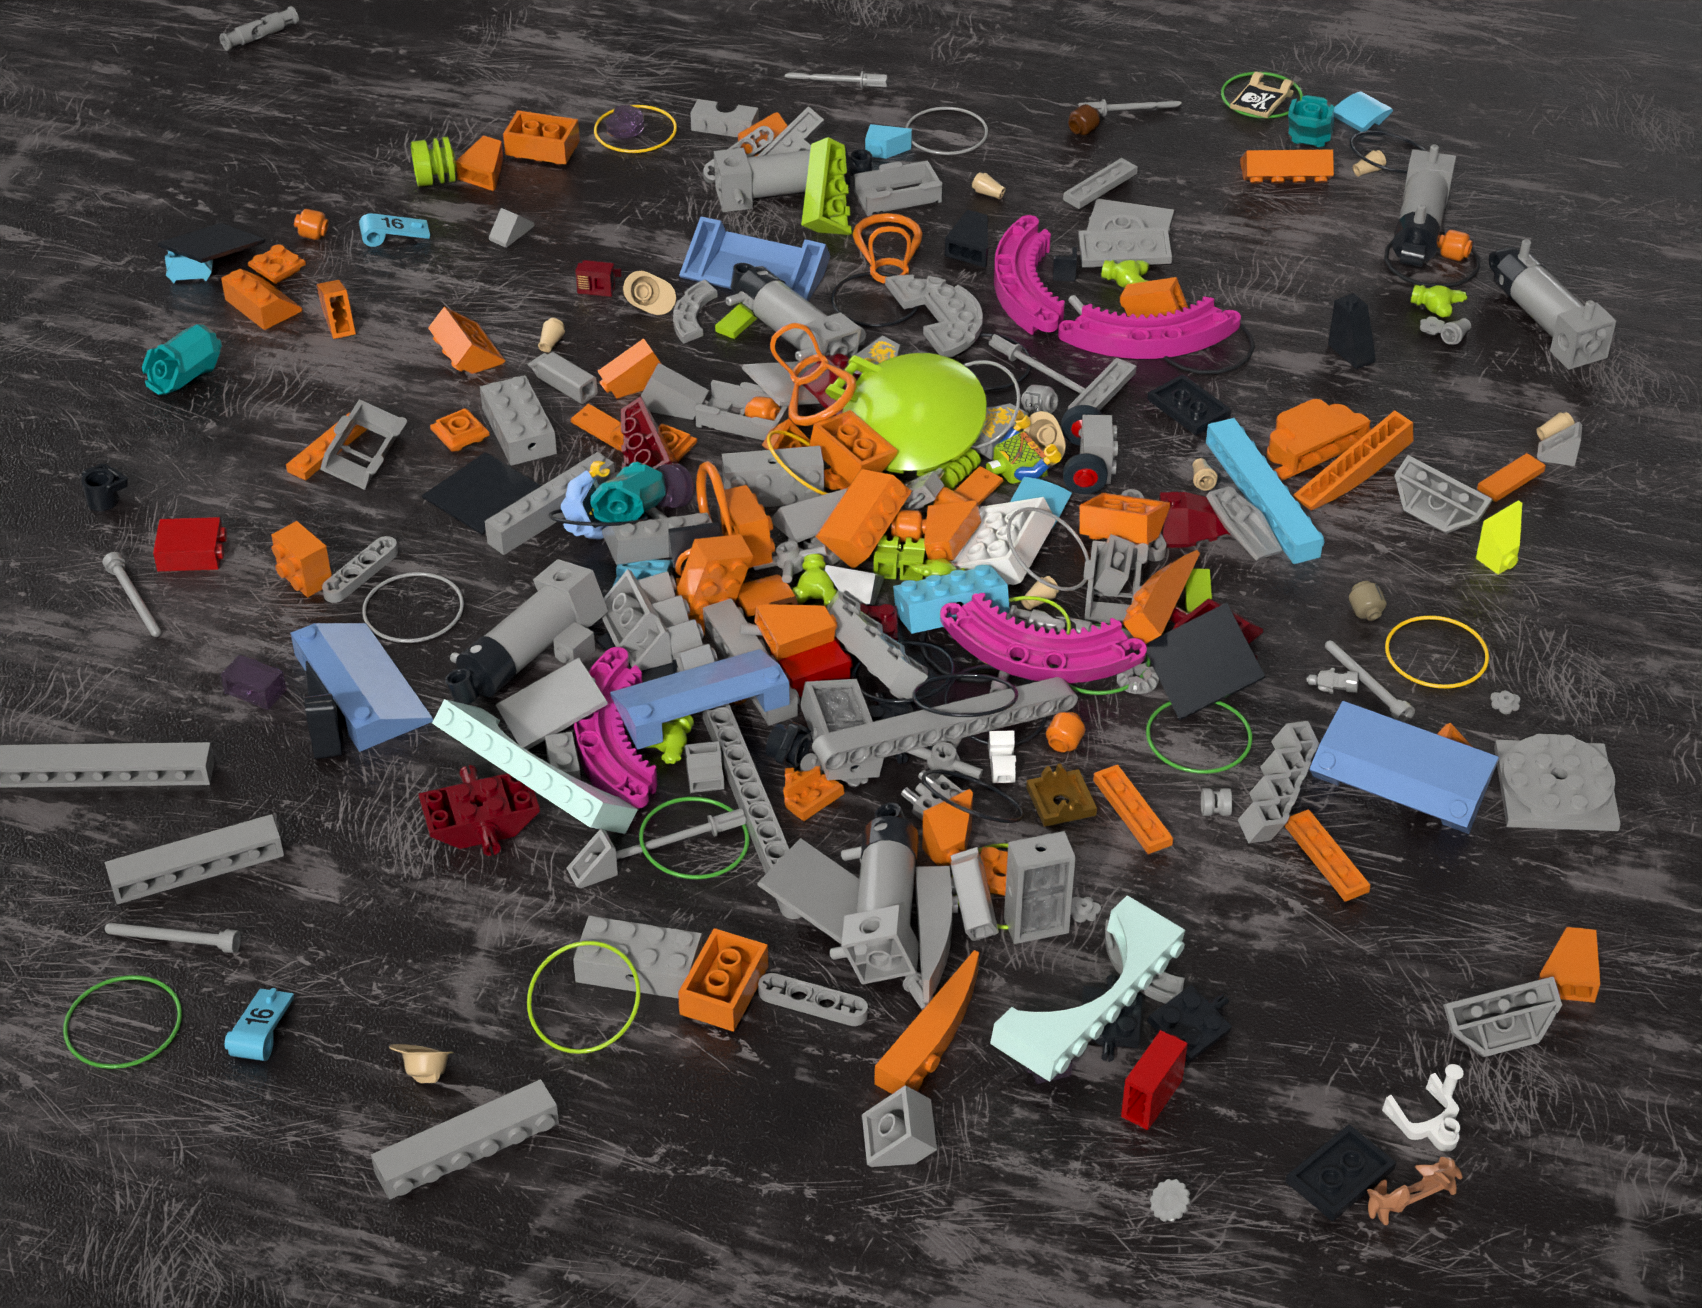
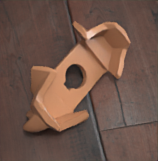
[1367,1157,1462,1226]

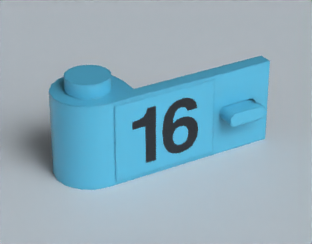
[359,213,430,247]
[225,988,294,1061]

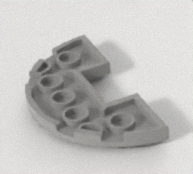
[885,275,983,358]

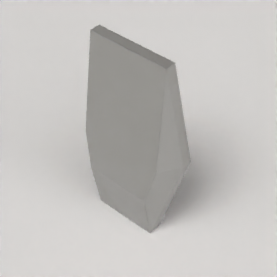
[1206,486,1282,561]

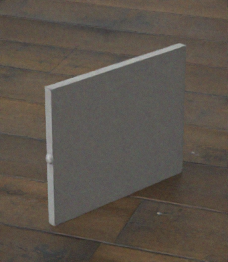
[1087,199,1174,232]
[742,361,820,406]
[496,658,608,750]
[757,838,859,944]

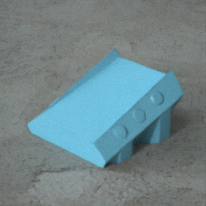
[165,251,213,283]

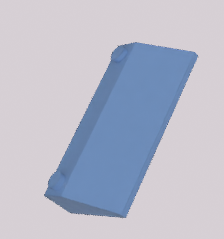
[679,217,830,301]
[291,623,433,752]
[610,649,790,750]
[1309,701,1499,834]

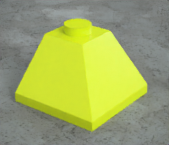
[1476,500,1522,575]

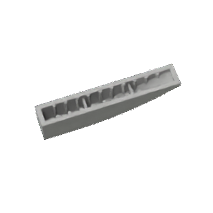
[915,866,958,1003]

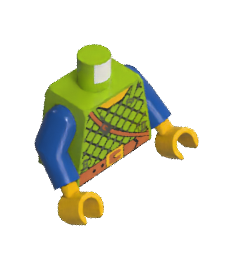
[986,410,1061,484]

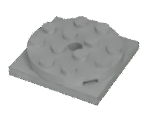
[1494,734,1621,831]

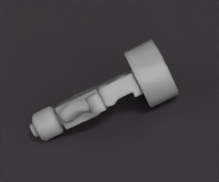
[1307,668,1359,694]

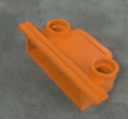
[1266,399,1372,481]

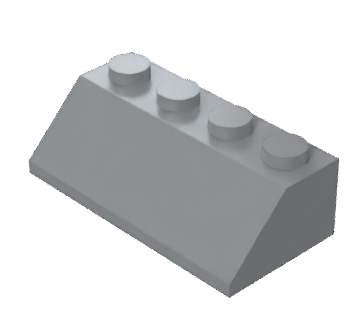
[602,513,712,565]

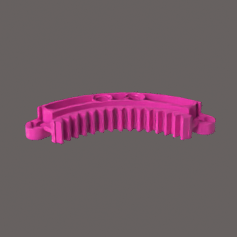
[994,215,1065,335]
[1058,297,1241,359]
[940,593,1147,683]
[574,647,658,809]

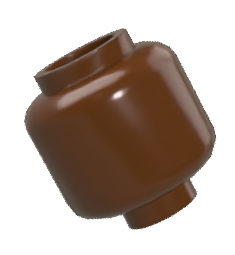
[1068,104,1100,135]

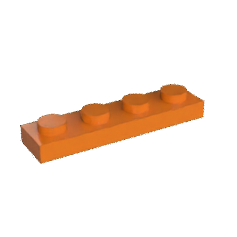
[286,413,367,480]
[1093,765,1173,854]
[1284,809,1370,902]

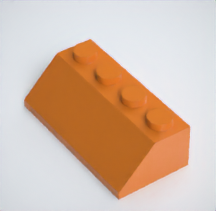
[1240,150,1334,184]
[815,469,912,569]

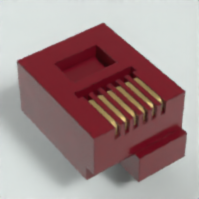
[575,260,622,297]

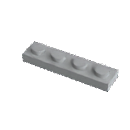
[1063,158,1138,209]
[1068,358,1137,411]

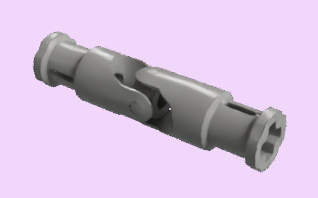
[219,6,299,51]
[1009,605,1101,635]

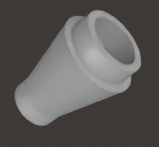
[1441,318,1471,344]

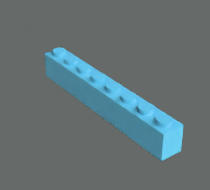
[1206,418,1324,564]

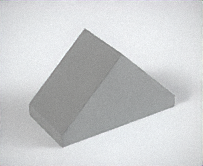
[489,208,534,248]
[1537,422,1582,466]
[567,829,618,888]

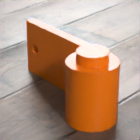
[571,403,624,451]
[933,466,1003,506]

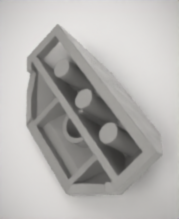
[1394,455,1493,534]
[1443,976,1562,1057]

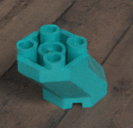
[1288,95,1334,147]
[142,324,222,395]
[590,462,666,522]

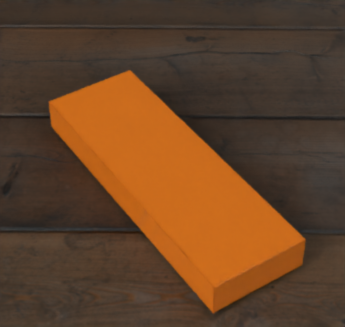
[1477,453,1546,502]

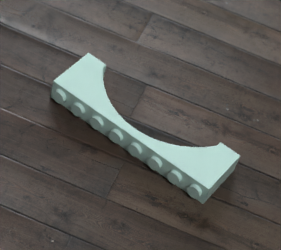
[432,699,638,834]
[990,895,1185,1082]

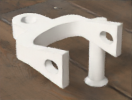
[1382,1064,1464,1152]

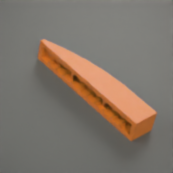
[1293,410,1413,511]
[1122,550,1200,644]
[875,950,979,1094]

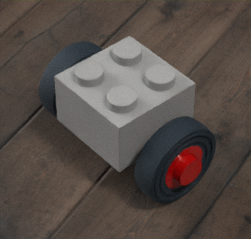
[1061,405,1118,494]

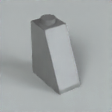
[641,363,709,420]

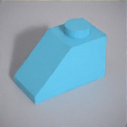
[865,124,912,159]

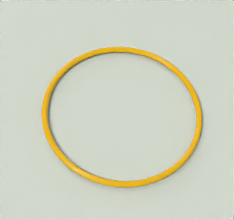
[594,105,677,153]
[767,430,828,495]
[1385,616,1489,689]

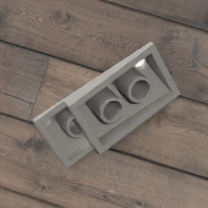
[771,488,848,543]
[602,569,672,671]

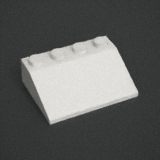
[949,497,1056,585]

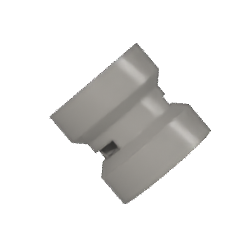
[1201,788,1232,816]

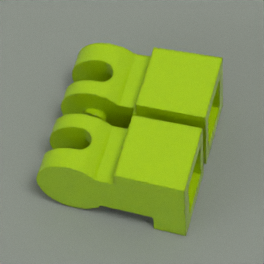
[917,448,981,489]
[873,535,926,581]

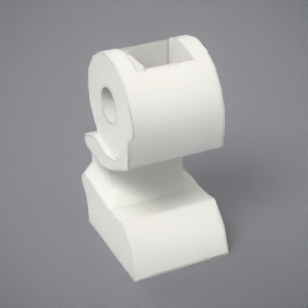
[988,731,1016,783]

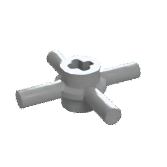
[753,537,828,583]
[906,738,983,785]

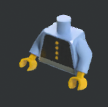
[561,461,610,539]

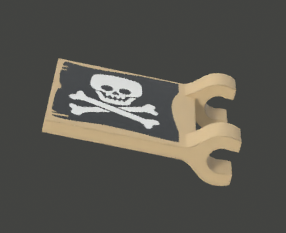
[1230,72,1294,118]

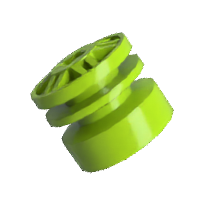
[411,136,456,187]

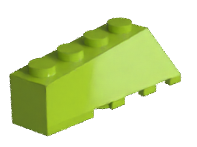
[801,137,852,235]

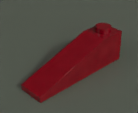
[621,396,684,487]
[1159,492,1232,548]

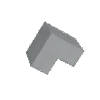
[685,741,724,793]

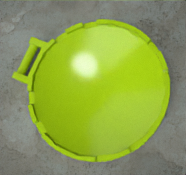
[825,353,987,473]

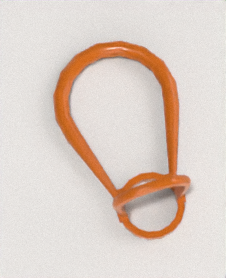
[852,213,923,283]
[770,323,856,426]
[675,461,733,576]

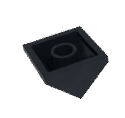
[668,522,720,568]

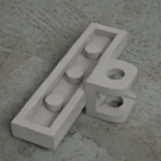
[758,106,824,156]

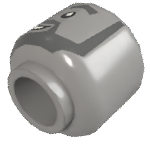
[1021,385,1058,415]

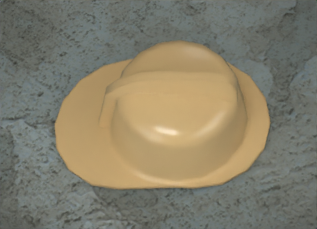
[623,271,676,315]
[1024,411,1066,466]
[389,1044,454,1083]

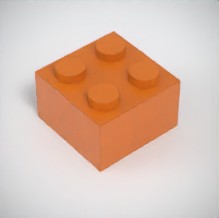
[271,521,331,597]

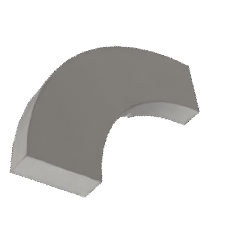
[673,280,717,344]
[1105,920,1185,1004]

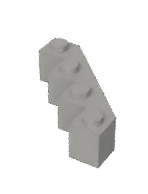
[637,571,718,672]
[826,590,928,699]
[1238,721,1319,843]

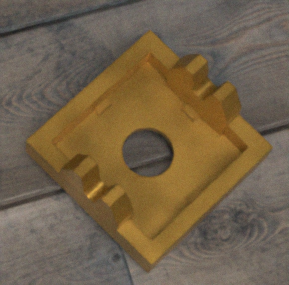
[1026,763,1097,827]

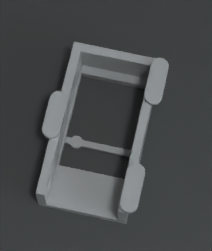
[854,160,942,216]
[695,380,789,440]
[320,399,407,490]
[1084,541,1148,625]

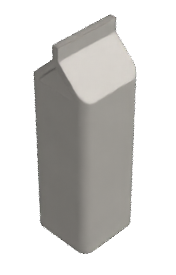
[528,352,598,404]
[951,847,999,941]

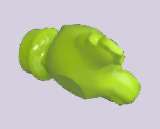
[1101,260,1149,288]
[1411,285,1467,317]
[792,554,837,607]
[911,558,966,578]
[647,715,694,764]

